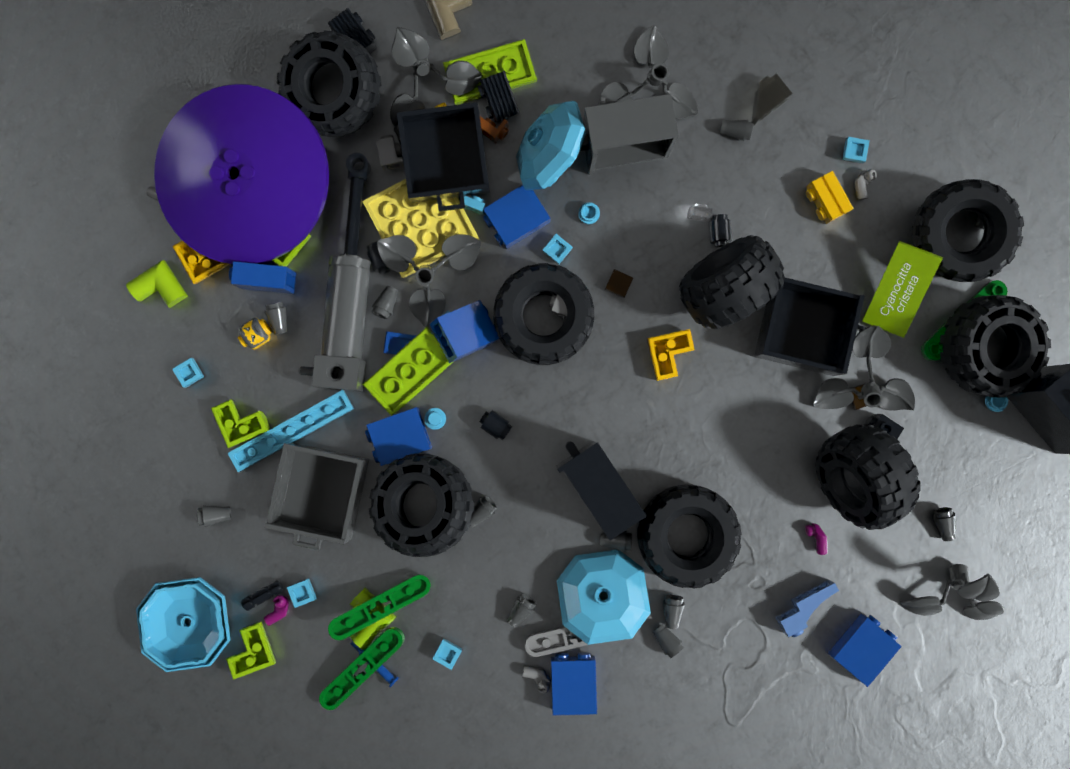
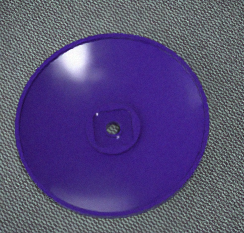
[154,84,329,264]

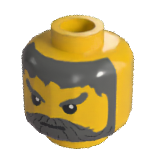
[238,318,272,350]

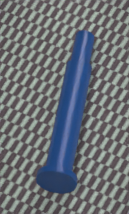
[350,641,399,687]

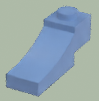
[775,580,839,637]

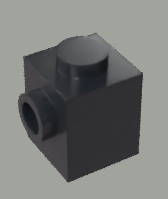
[865,414,904,439]

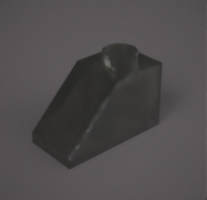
[751,73,793,126]

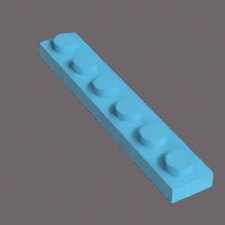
[228,390,354,472]

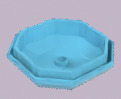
[516,101,586,190]
[557,550,651,645]
[136,577,231,672]

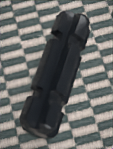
[241,581,283,611]

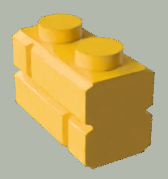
[806,171,854,224]

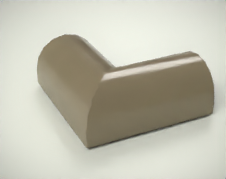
[425,0,472,40]

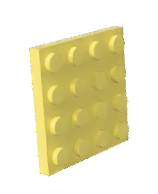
[362,179,479,278]

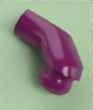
[805,523,828,555]
[264,595,289,626]

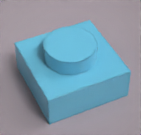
[842,137,870,164]
[464,195,486,216]
[542,234,573,265]
[172,358,204,388]
[287,578,317,608]
[433,638,463,670]

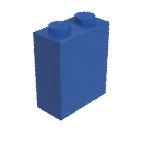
[482,185,551,249]
[229,262,297,294]
[429,300,499,364]
[365,407,432,466]
[828,614,902,687]
[551,652,597,715]

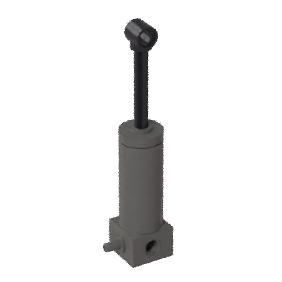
[300,152,371,392]

